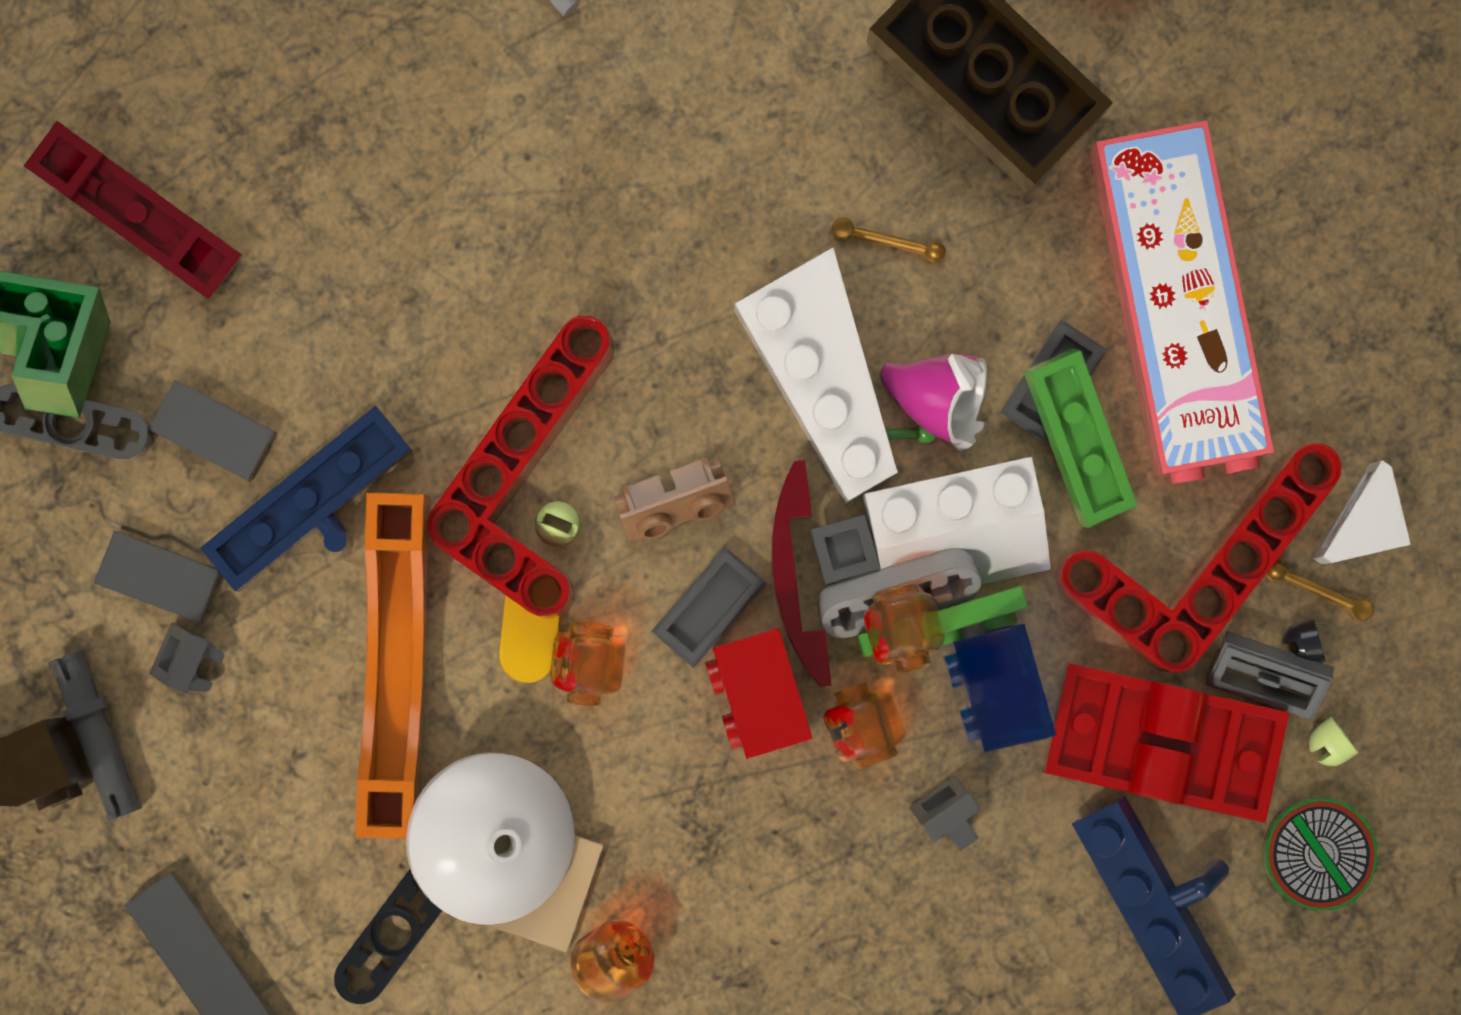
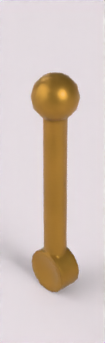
[832,217,946,263]
[1266,559,1374,621]

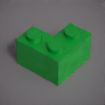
[0,271,111,418]

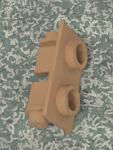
[613,457,735,542]

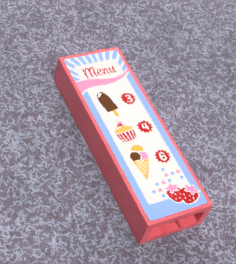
[1090,120,1274,485]

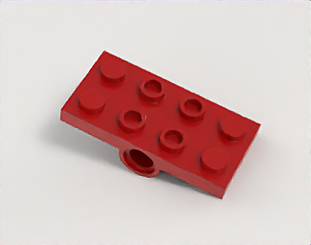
[1042,662,1290,823]

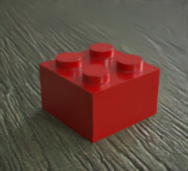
[705,628,813,759]

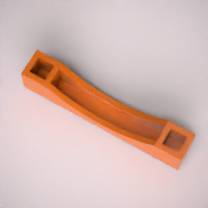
[355,493,431,839]

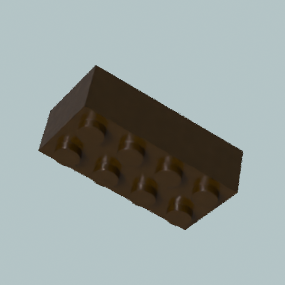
[866,0,1113,194]

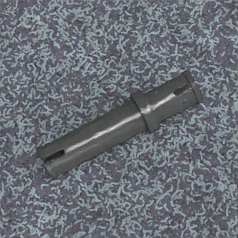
[48,650,142,821]

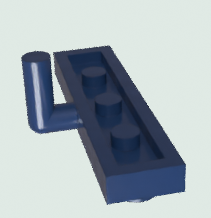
[200,406,413,592]
[1072,796,1236,1015]

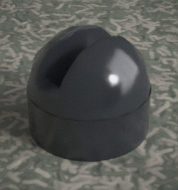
[1281,618,1326,663]

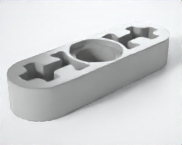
[817,548,981,638]

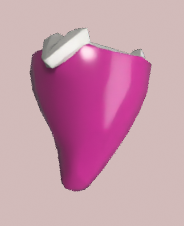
[880,354,988,452]

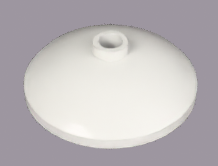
[406,753,575,925]

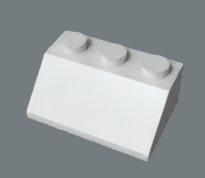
[862,457,1051,600]

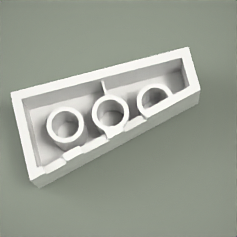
[734,248,898,504]

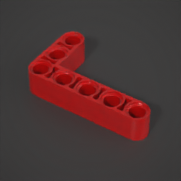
[427,315,614,618]
[1055,443,1342,672]

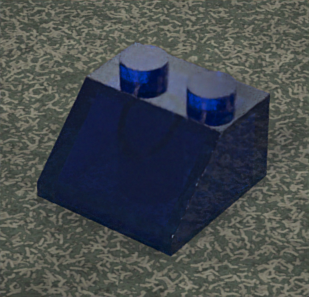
[943,624,1057,752]

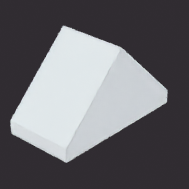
[1312,460,1411,564]

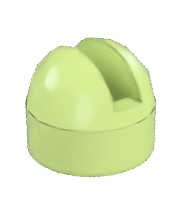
[535,501,581,546]
[1309,716,1359,766]

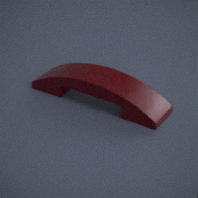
[24,121,243,300]
[771,460,832,687]

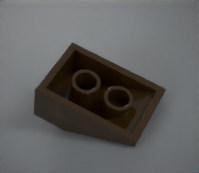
[0,717,93,811]

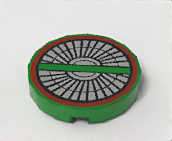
[1262,798,1377,911]

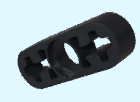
[334,869,443,1004]

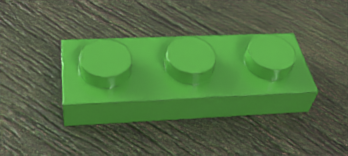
[1023,349,1138,528]
[856,586,1028,664]

